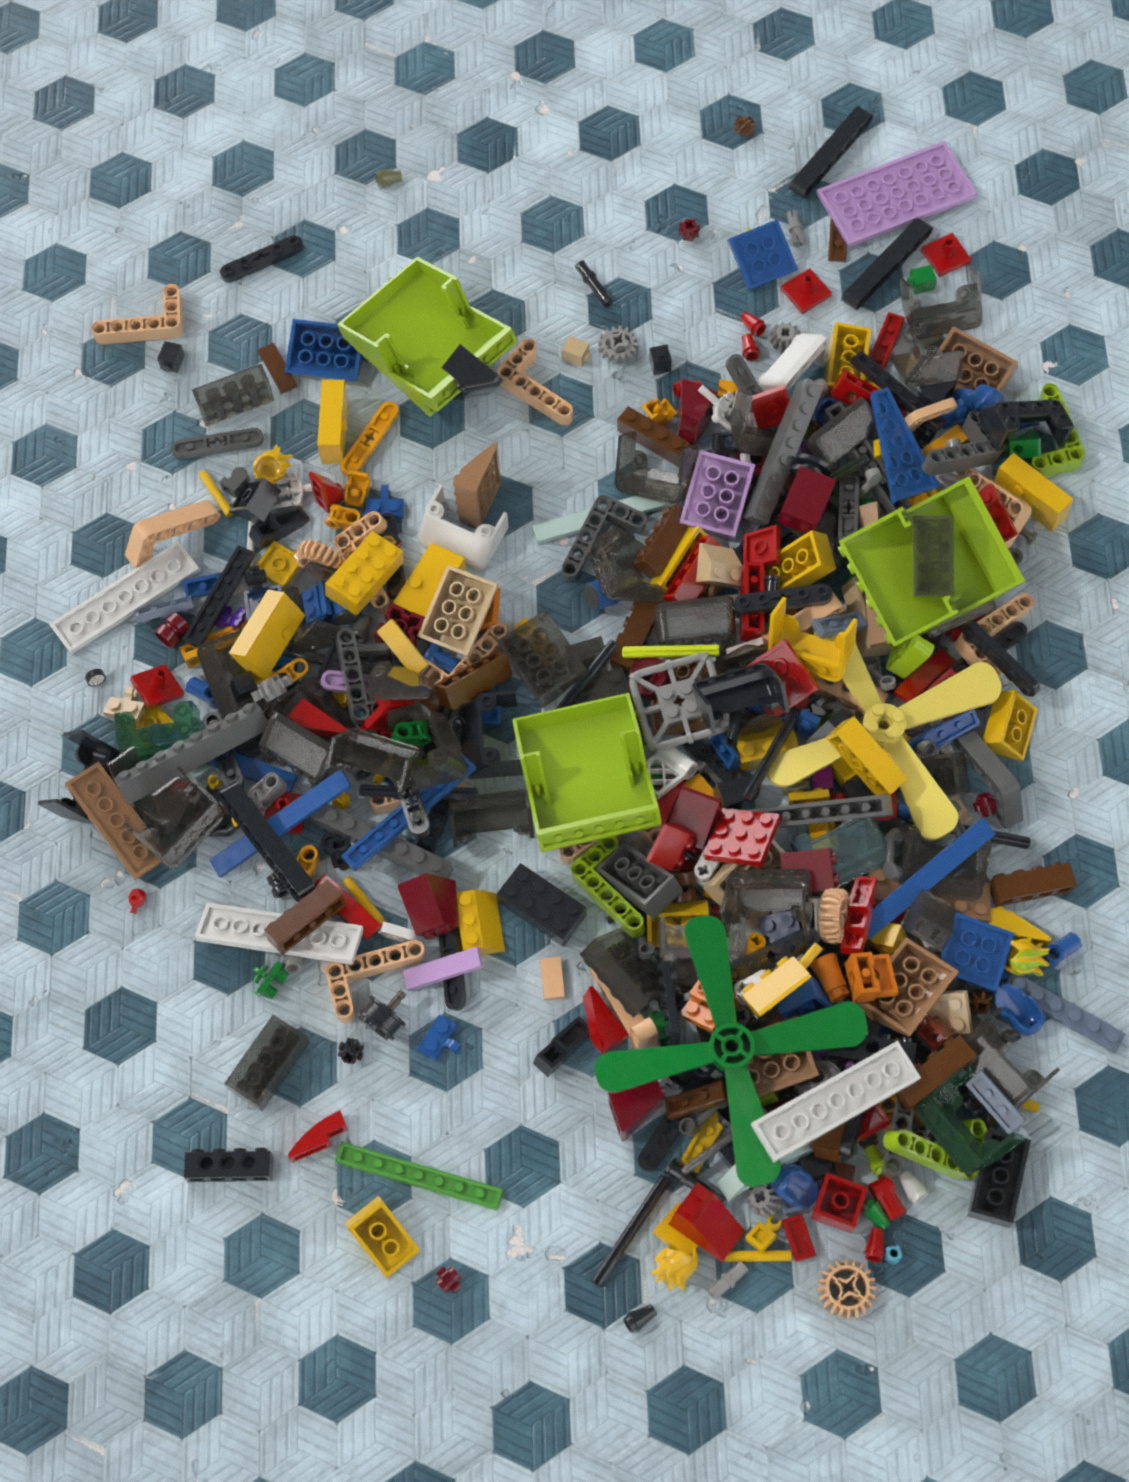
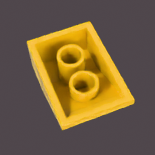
[345,1195,421,1278]

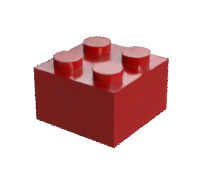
[810,1173,868,1234]

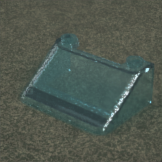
[791,818,887,888]

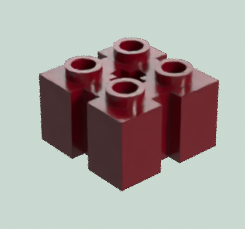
[373,603,425,648]

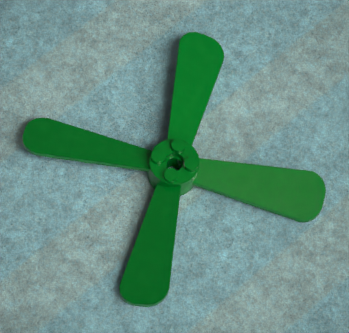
[595,916,867,1187]

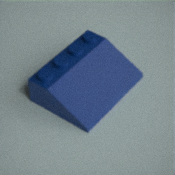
[285,319,364,382]

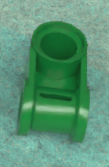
[391,720,432,747]

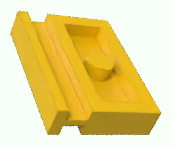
[787,788,830,805]

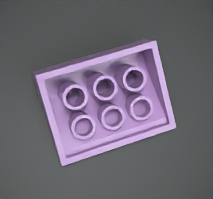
[679,450,755,542]

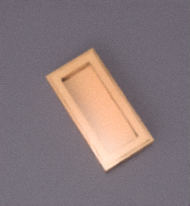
[540,957,565,1000]

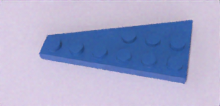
[870,387,940,504]

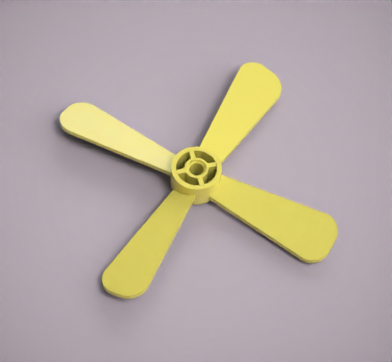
[767,630,1002,840]

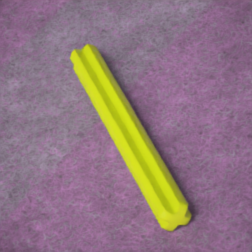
[622,645,720,658]

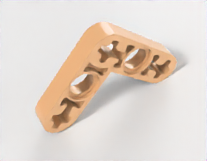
[905,397,958,433]

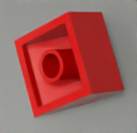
[646,822,695,871]

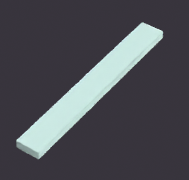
[532,484,682,544]

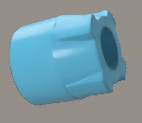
[884,1245,902,1265]

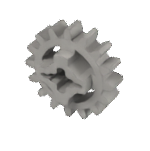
[598,326,638,364]
[251,674,293,702]

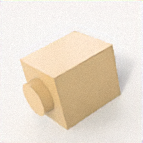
[561,336,591,367]

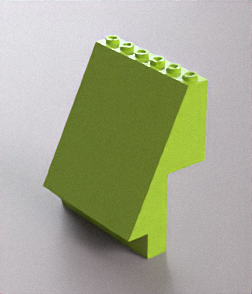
[337,257,518,417]
[838,476,1025,647]
[512,693,662,853]

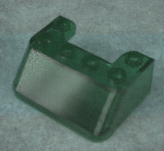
[114,700,202,770]

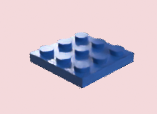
[727,219,798,291]
[939,912,1014,993]

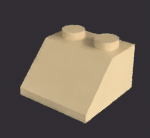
[696,543,743,587]

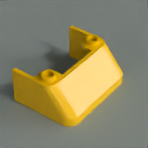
[768,597,858,682]

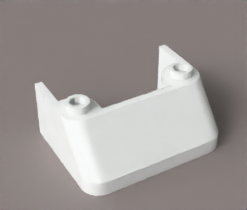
[758,333,829,392]
[418,484,509,570]

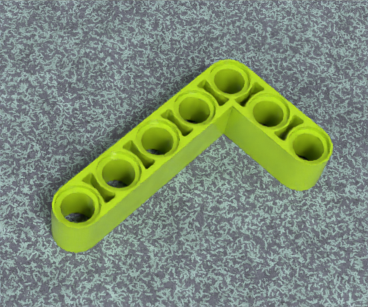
[1031,383,1085,477]
[886,635,934,679]
[571,836,645,938]
[883,1119,987,1180]

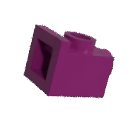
[811,766,833,795]

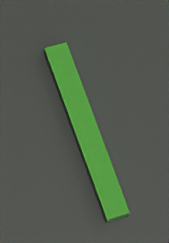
[335,1141,504,1211]

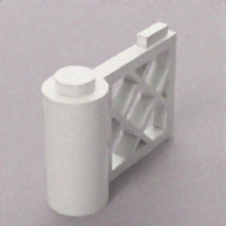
[646,747,698,799]

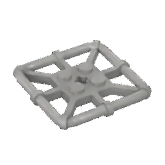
[628,652,730,751]

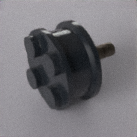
[358,989,407,1041]

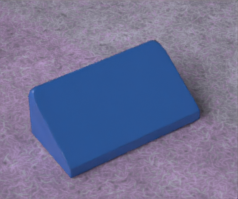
[182,572,221,598]
[709,732,740,770]

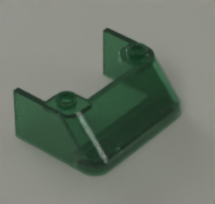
[916,1067,1025,1174]

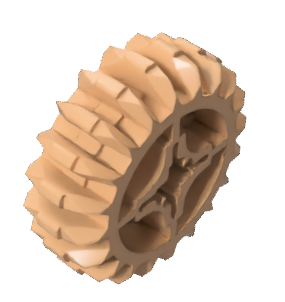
[294,540,345,580]
[818,888,850,945]
[817,1259,877,1320]

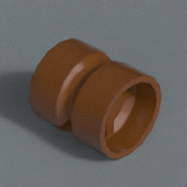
[669,869,697,902]

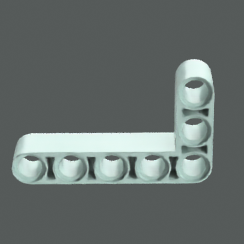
[717,1143,814,1203]

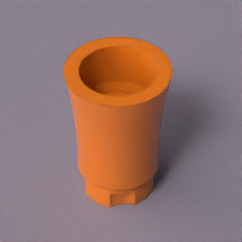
[809,953,850,1002]

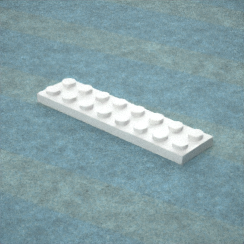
[49,541,200,655]
[194,902,364,965]
[751,1041,921,1163]

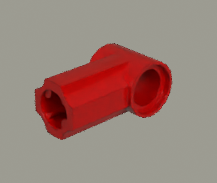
[868,1175,907,1221]

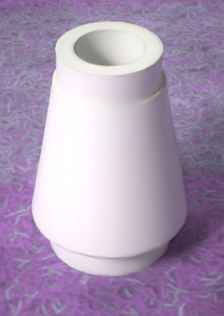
[899,1171,929,1204]

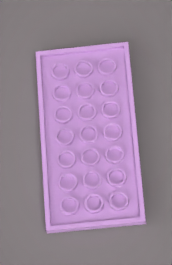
[817,141,978,248]

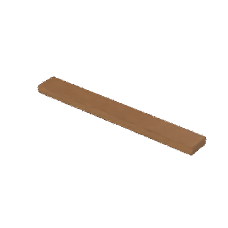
[858,502,888,648]

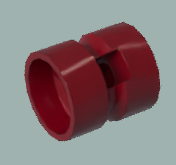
[154,612,190,649]

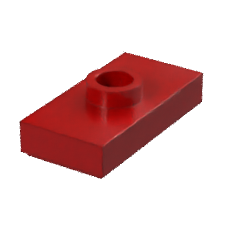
[781,1214,816,1263]

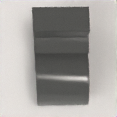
[220,467,250,498]

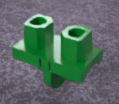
[252,961,289,1000]

